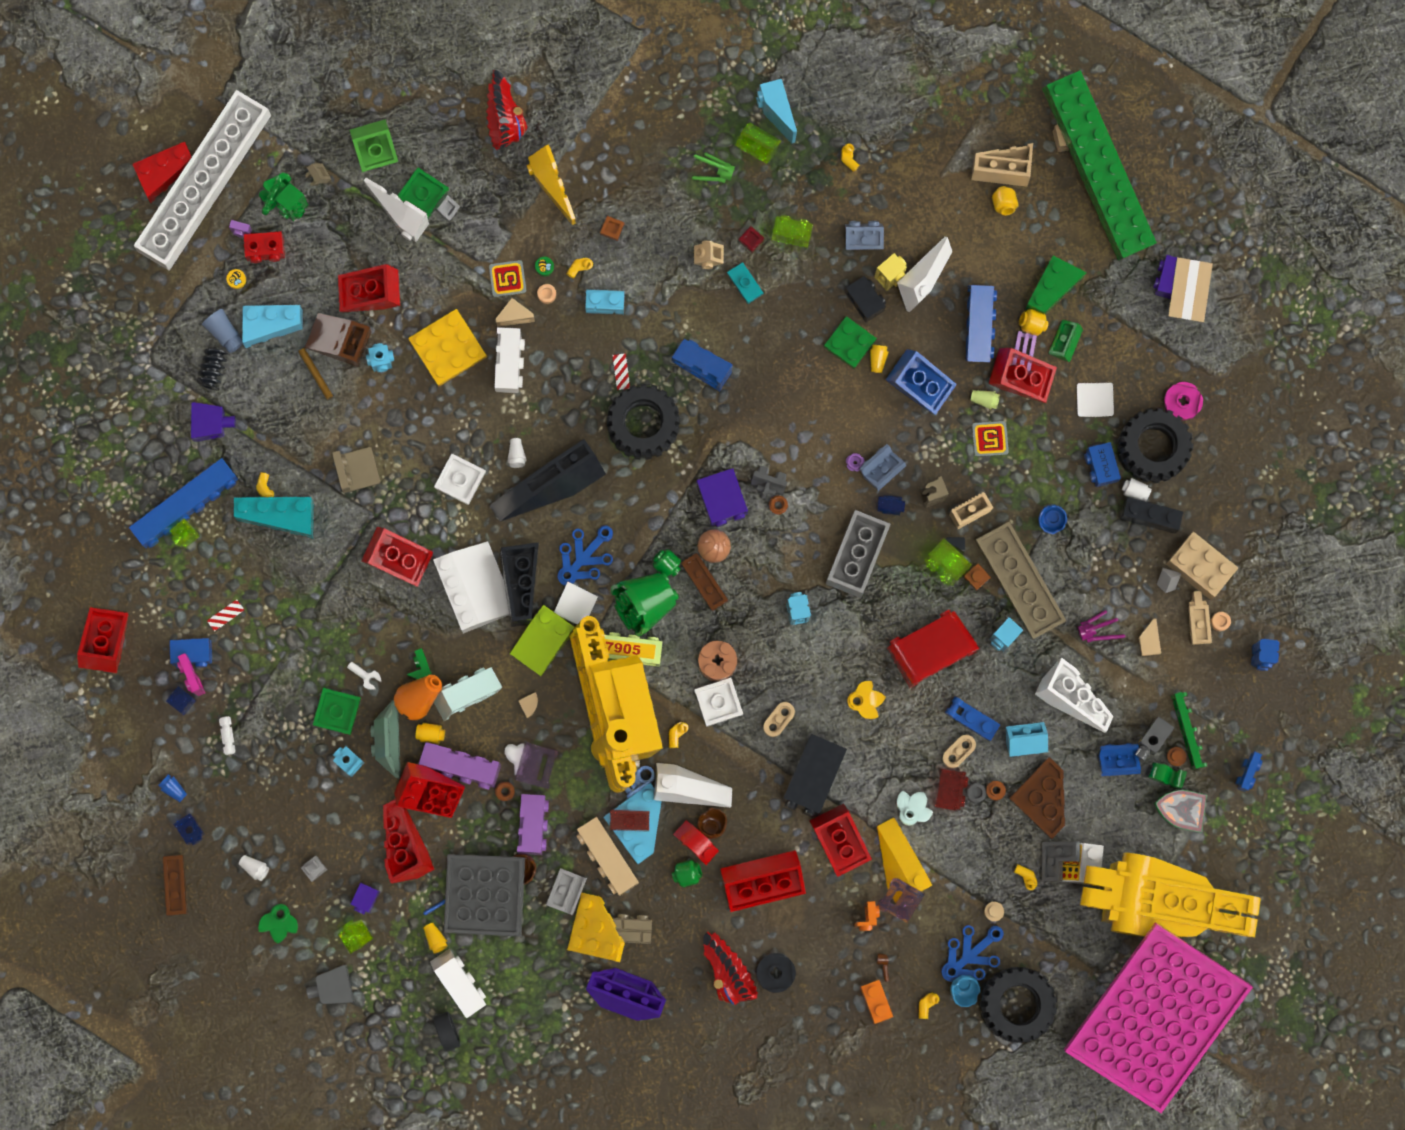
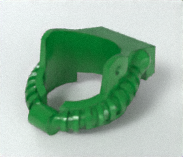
[259,172,292,215]

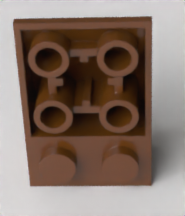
[305,313,372,367]

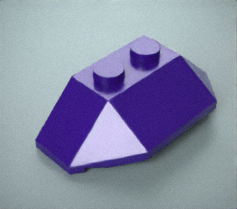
[586,968,666,1021]

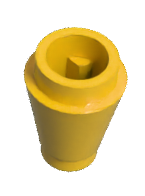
[870,345,889,373]
[423,923,448,953]

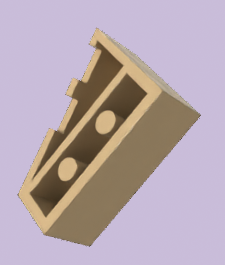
[971,143,1033,187]

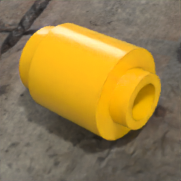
[416,723,445,745]

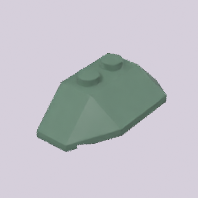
[371,700,401,779]

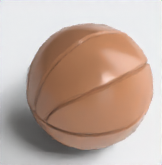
[697,529,731,563]

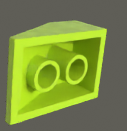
[510,605,574,676]

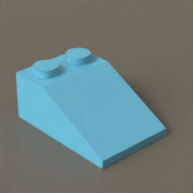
[756,79,797,144]

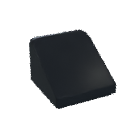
[944,537,965,555]

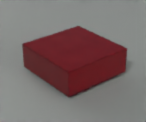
[738,226,765,253]

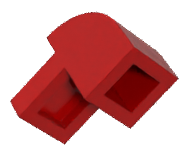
[673,820,719,865]

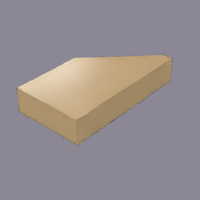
[1139,619,1161,657]

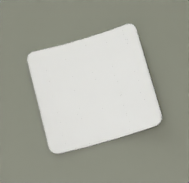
[1077,383,1114,417]

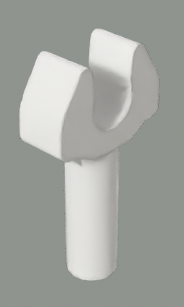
[347,662,382,690]

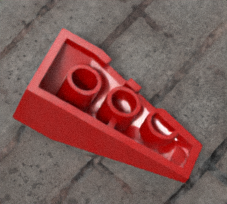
[383,799,434,883]

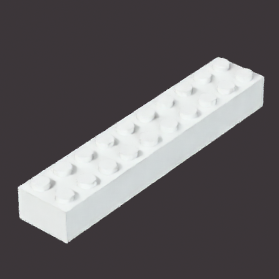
[134,90,271,271]

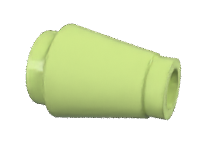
[971,390,1000,409]

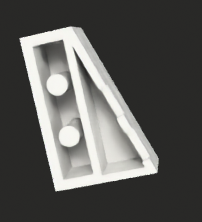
[430,949,486,1018]

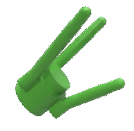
[692,153,735,183]

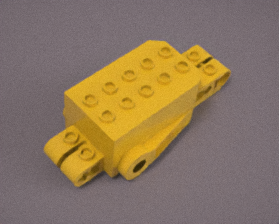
[569,616,663,793]
[1080,853,1261,938]

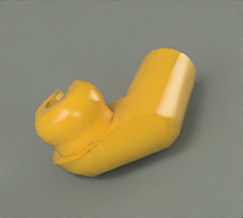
[841,143,860,172]
[566,258,593,279]
[256,472,274,497]
[669,722,689,748]
[1014,864,1037,891]
[919,993,940,1019]

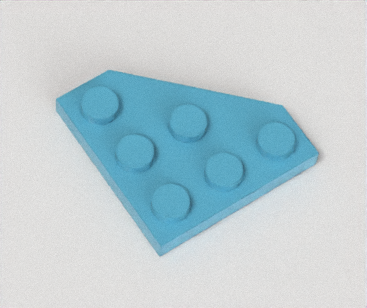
[603,783,661,864]

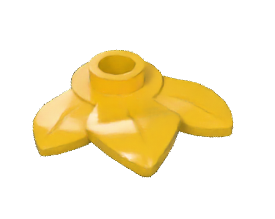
[847,681,886,719]

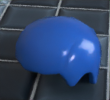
[1038,504,1067,534]

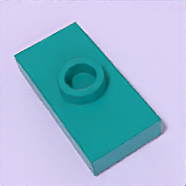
[727,262,764,304]

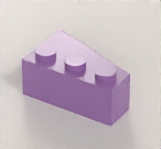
[517,794,549,855]

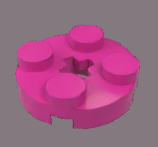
[1164,382,1203,421]

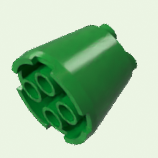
[611,573,679,637]

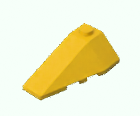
[526,145,576,225]
[877,818,932,904]

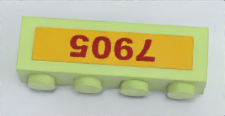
[603,632,662,667]

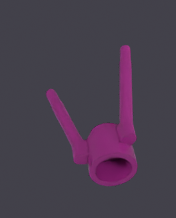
[1077,610,1125,643]

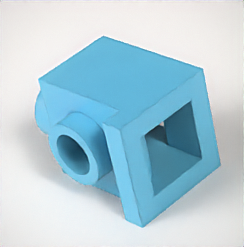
[333,746,364,777]

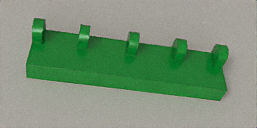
[1171,692,1207,770]

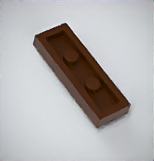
[681,553,728,612]
[163,855,187,916]

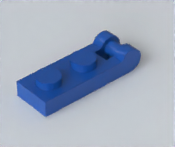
[944,696,1000,742]

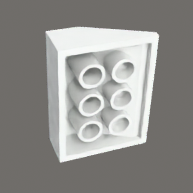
[433,542,509,633]

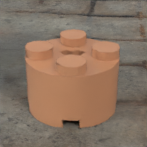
[698,641,737,682]

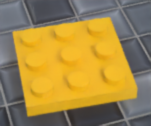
[408,309,487,387]

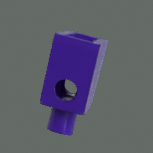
[191,402,236,442]

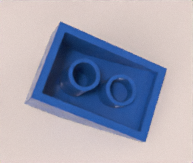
[886,349,957,415]

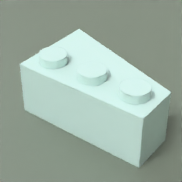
[434,667,502,721]

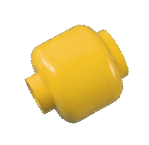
[992,186,1018,216]
[1019,309,1048,336]

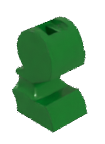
[1148,762,1187,790]

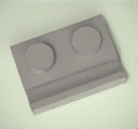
[546,868,587,915]

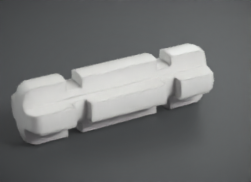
[219,717,236,755]

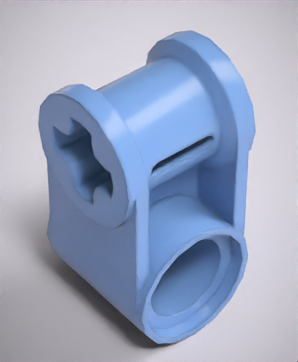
[625,766,655,798]

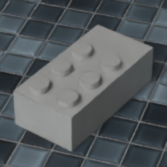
[826,510,891,598]

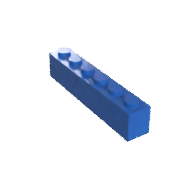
[129,458,238,549]

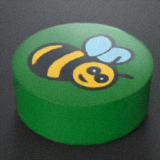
[535,257,554,277]

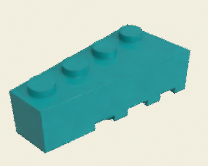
[234,497,314,539]

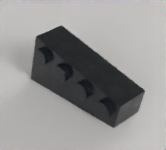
[500,542,539,627]

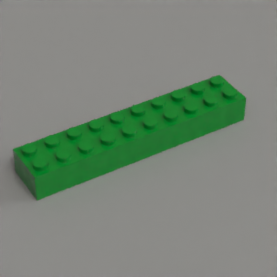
[1042,70,1157,261]

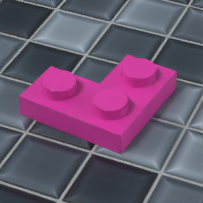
[177,654,205,696]

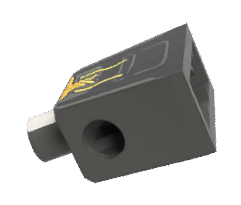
[1135,716,1175,761]

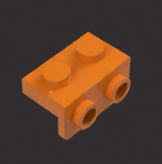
[854,901,880,931]

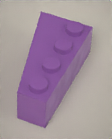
[419,742,501,790]

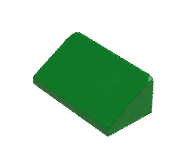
[1048,320,1083,362]

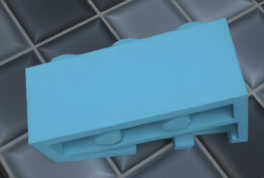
[243,305,303,348]

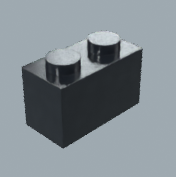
[845,276,886,323]

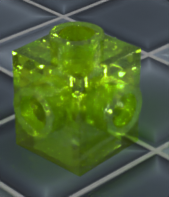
[338,919,374,954]

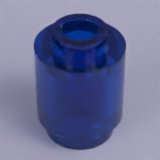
[877,495,905,516]

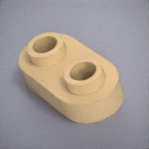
[763,702,795,737]
[942,735,976,768]

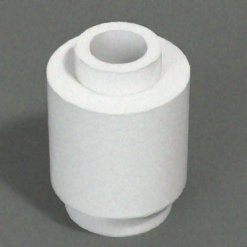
[1122,478,1152,502]

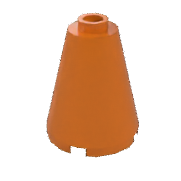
[394,675,442,720]

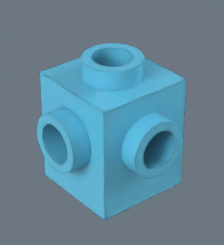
[366,343,394,372]

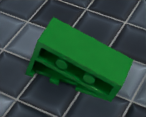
[1025,256,1087,314]

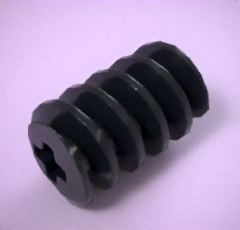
[196,348,229,391]

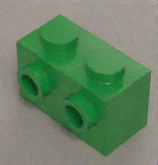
[275,183,308,222]

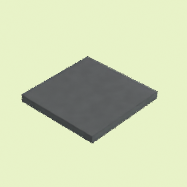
[444,854,525,937]

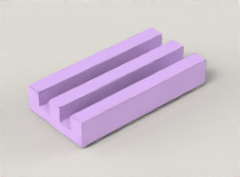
[1012,331,1037,371]

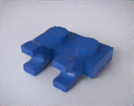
[1235,752,1263,792]

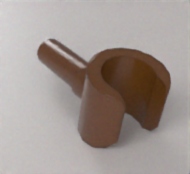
[877,954,889,982]

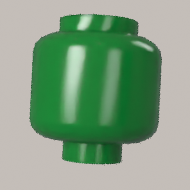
[652,549,681,577]
[672,860,702,888]

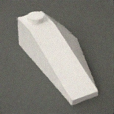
[654,763,732,808]

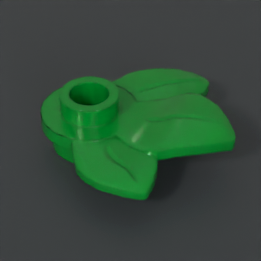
[258,904,298,944]

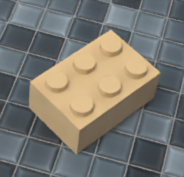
[1166,532,1238,600]

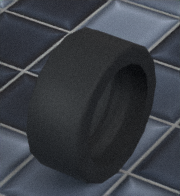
[433,1011,461,1052]

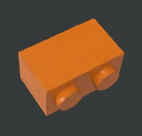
[860,980,893,1024]

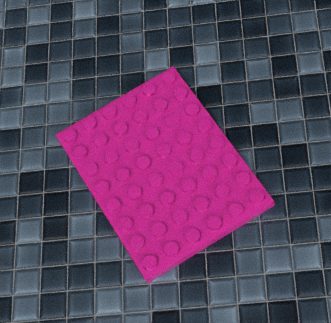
[1064,922,1253,1113]

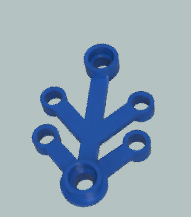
[558,526,613,586]
[941,925,1004,982]

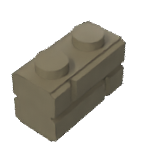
[613,914,652,944]

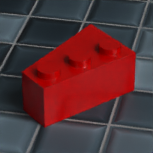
[133,142,192,203]

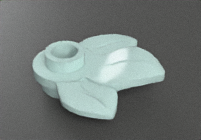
[896,791,933,826]

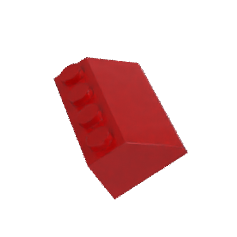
[720,850,806,912]

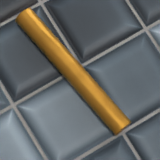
[298,348,333,400]

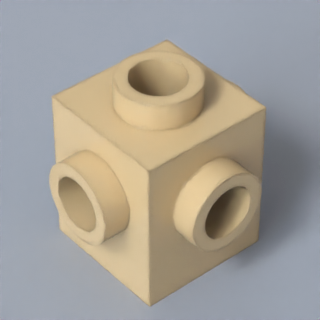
[694,241,724,269]

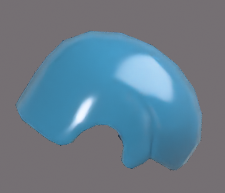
[950,975,980,1007]

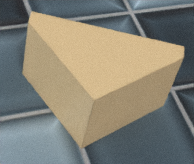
[496,298,535,327]

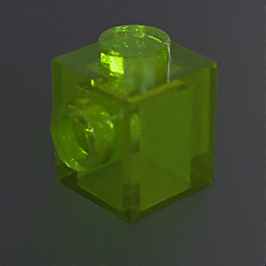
[170,518,200,549]

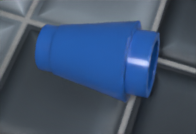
[158,774,187,803]

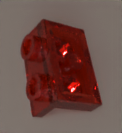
[935,769,968,811]

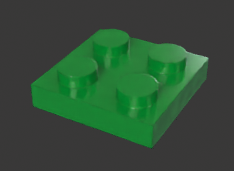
[398,168,449,219]
[824,316,877,369]
[313,688,361,735]

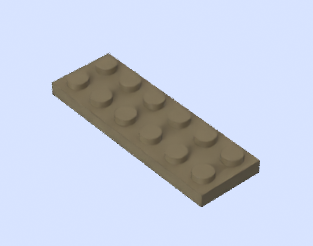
[975,522,1066,640]

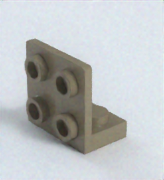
[332,447,381,493]

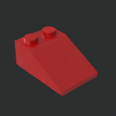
[338,264,400,312]
[988,348,1057,403]
[361,527,433,587]
[77,607,128,673]
[809,803,872,877]

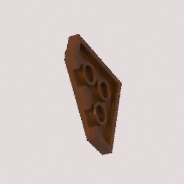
[1009,757,1065,839]

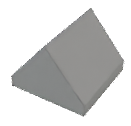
[1157,568,1181,593]

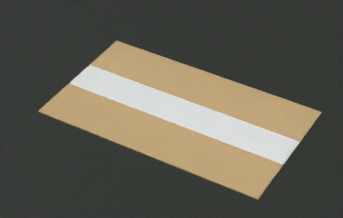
[1169,257,1213,322]

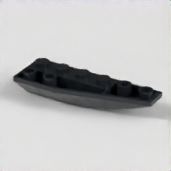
[490,439,606,522]

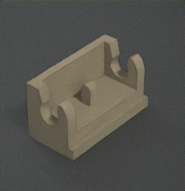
[922,476,949,508]

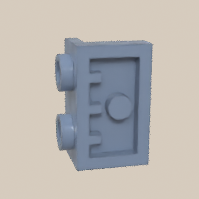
[845,220,884,250]

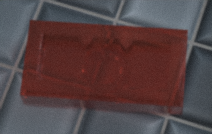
[610,810,650,832]

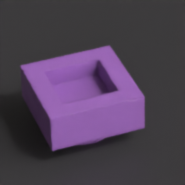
[229,220,252,238]

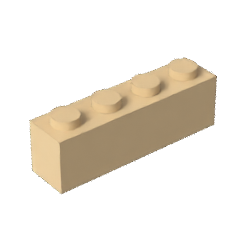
[576,817,639,896]

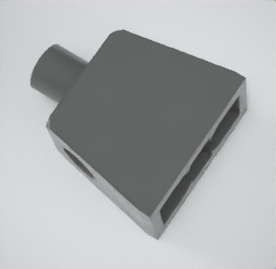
[306,965,355,1004]

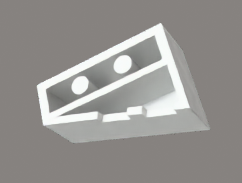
[495,328,525,393]

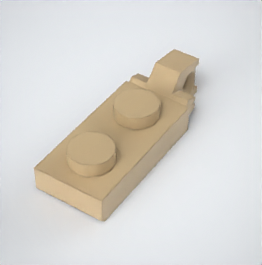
[1188,591,1212,645]

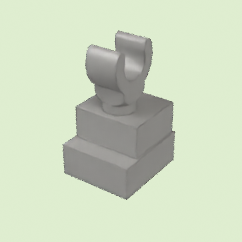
[301,856,327,882]

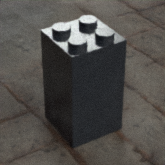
[782,734,847,818]

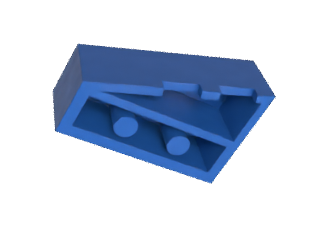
[672,339,733,392]

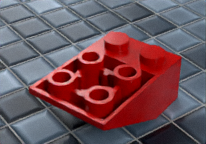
[394,762,465,818]

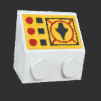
[1060,843,1104,885]

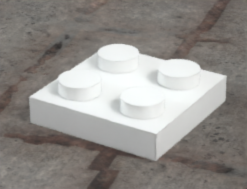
[434,454,486,505]
[694,678,743,727]

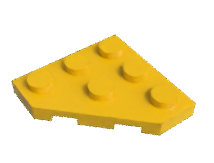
[567,893,625,962]

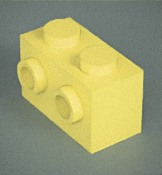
[874,253,907,291]

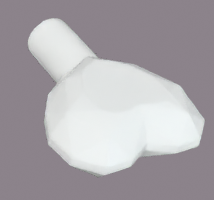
[504,744,530,775]

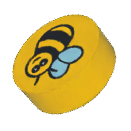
[227,269,246,289]

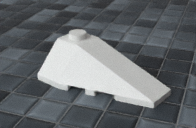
[364,178,429,242]
[897,237,952,312]
[1035,658,1113,733]

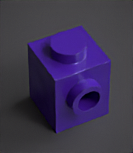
[351,883,380,915]

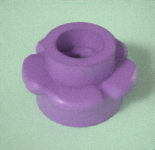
[846,453,865,472]

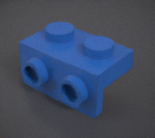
[1098,743,1141,776]

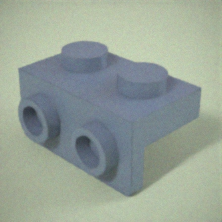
[860,444,906,491]

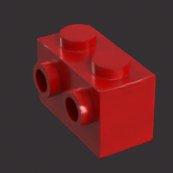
[244,231,285,263]

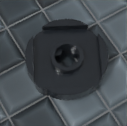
[756,953,796,993]

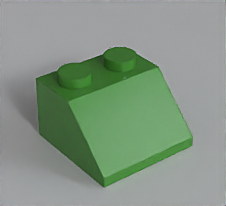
[350,119,398,172]

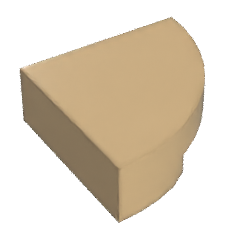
[519,692,538,718]

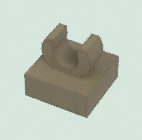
[305,163,331,186]

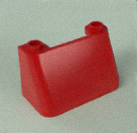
[887,609,980,689]

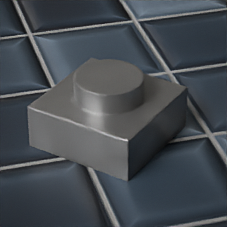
[434,194,460,221]

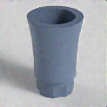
[202,309,243,353]

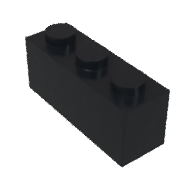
[1120,497,1183,534]

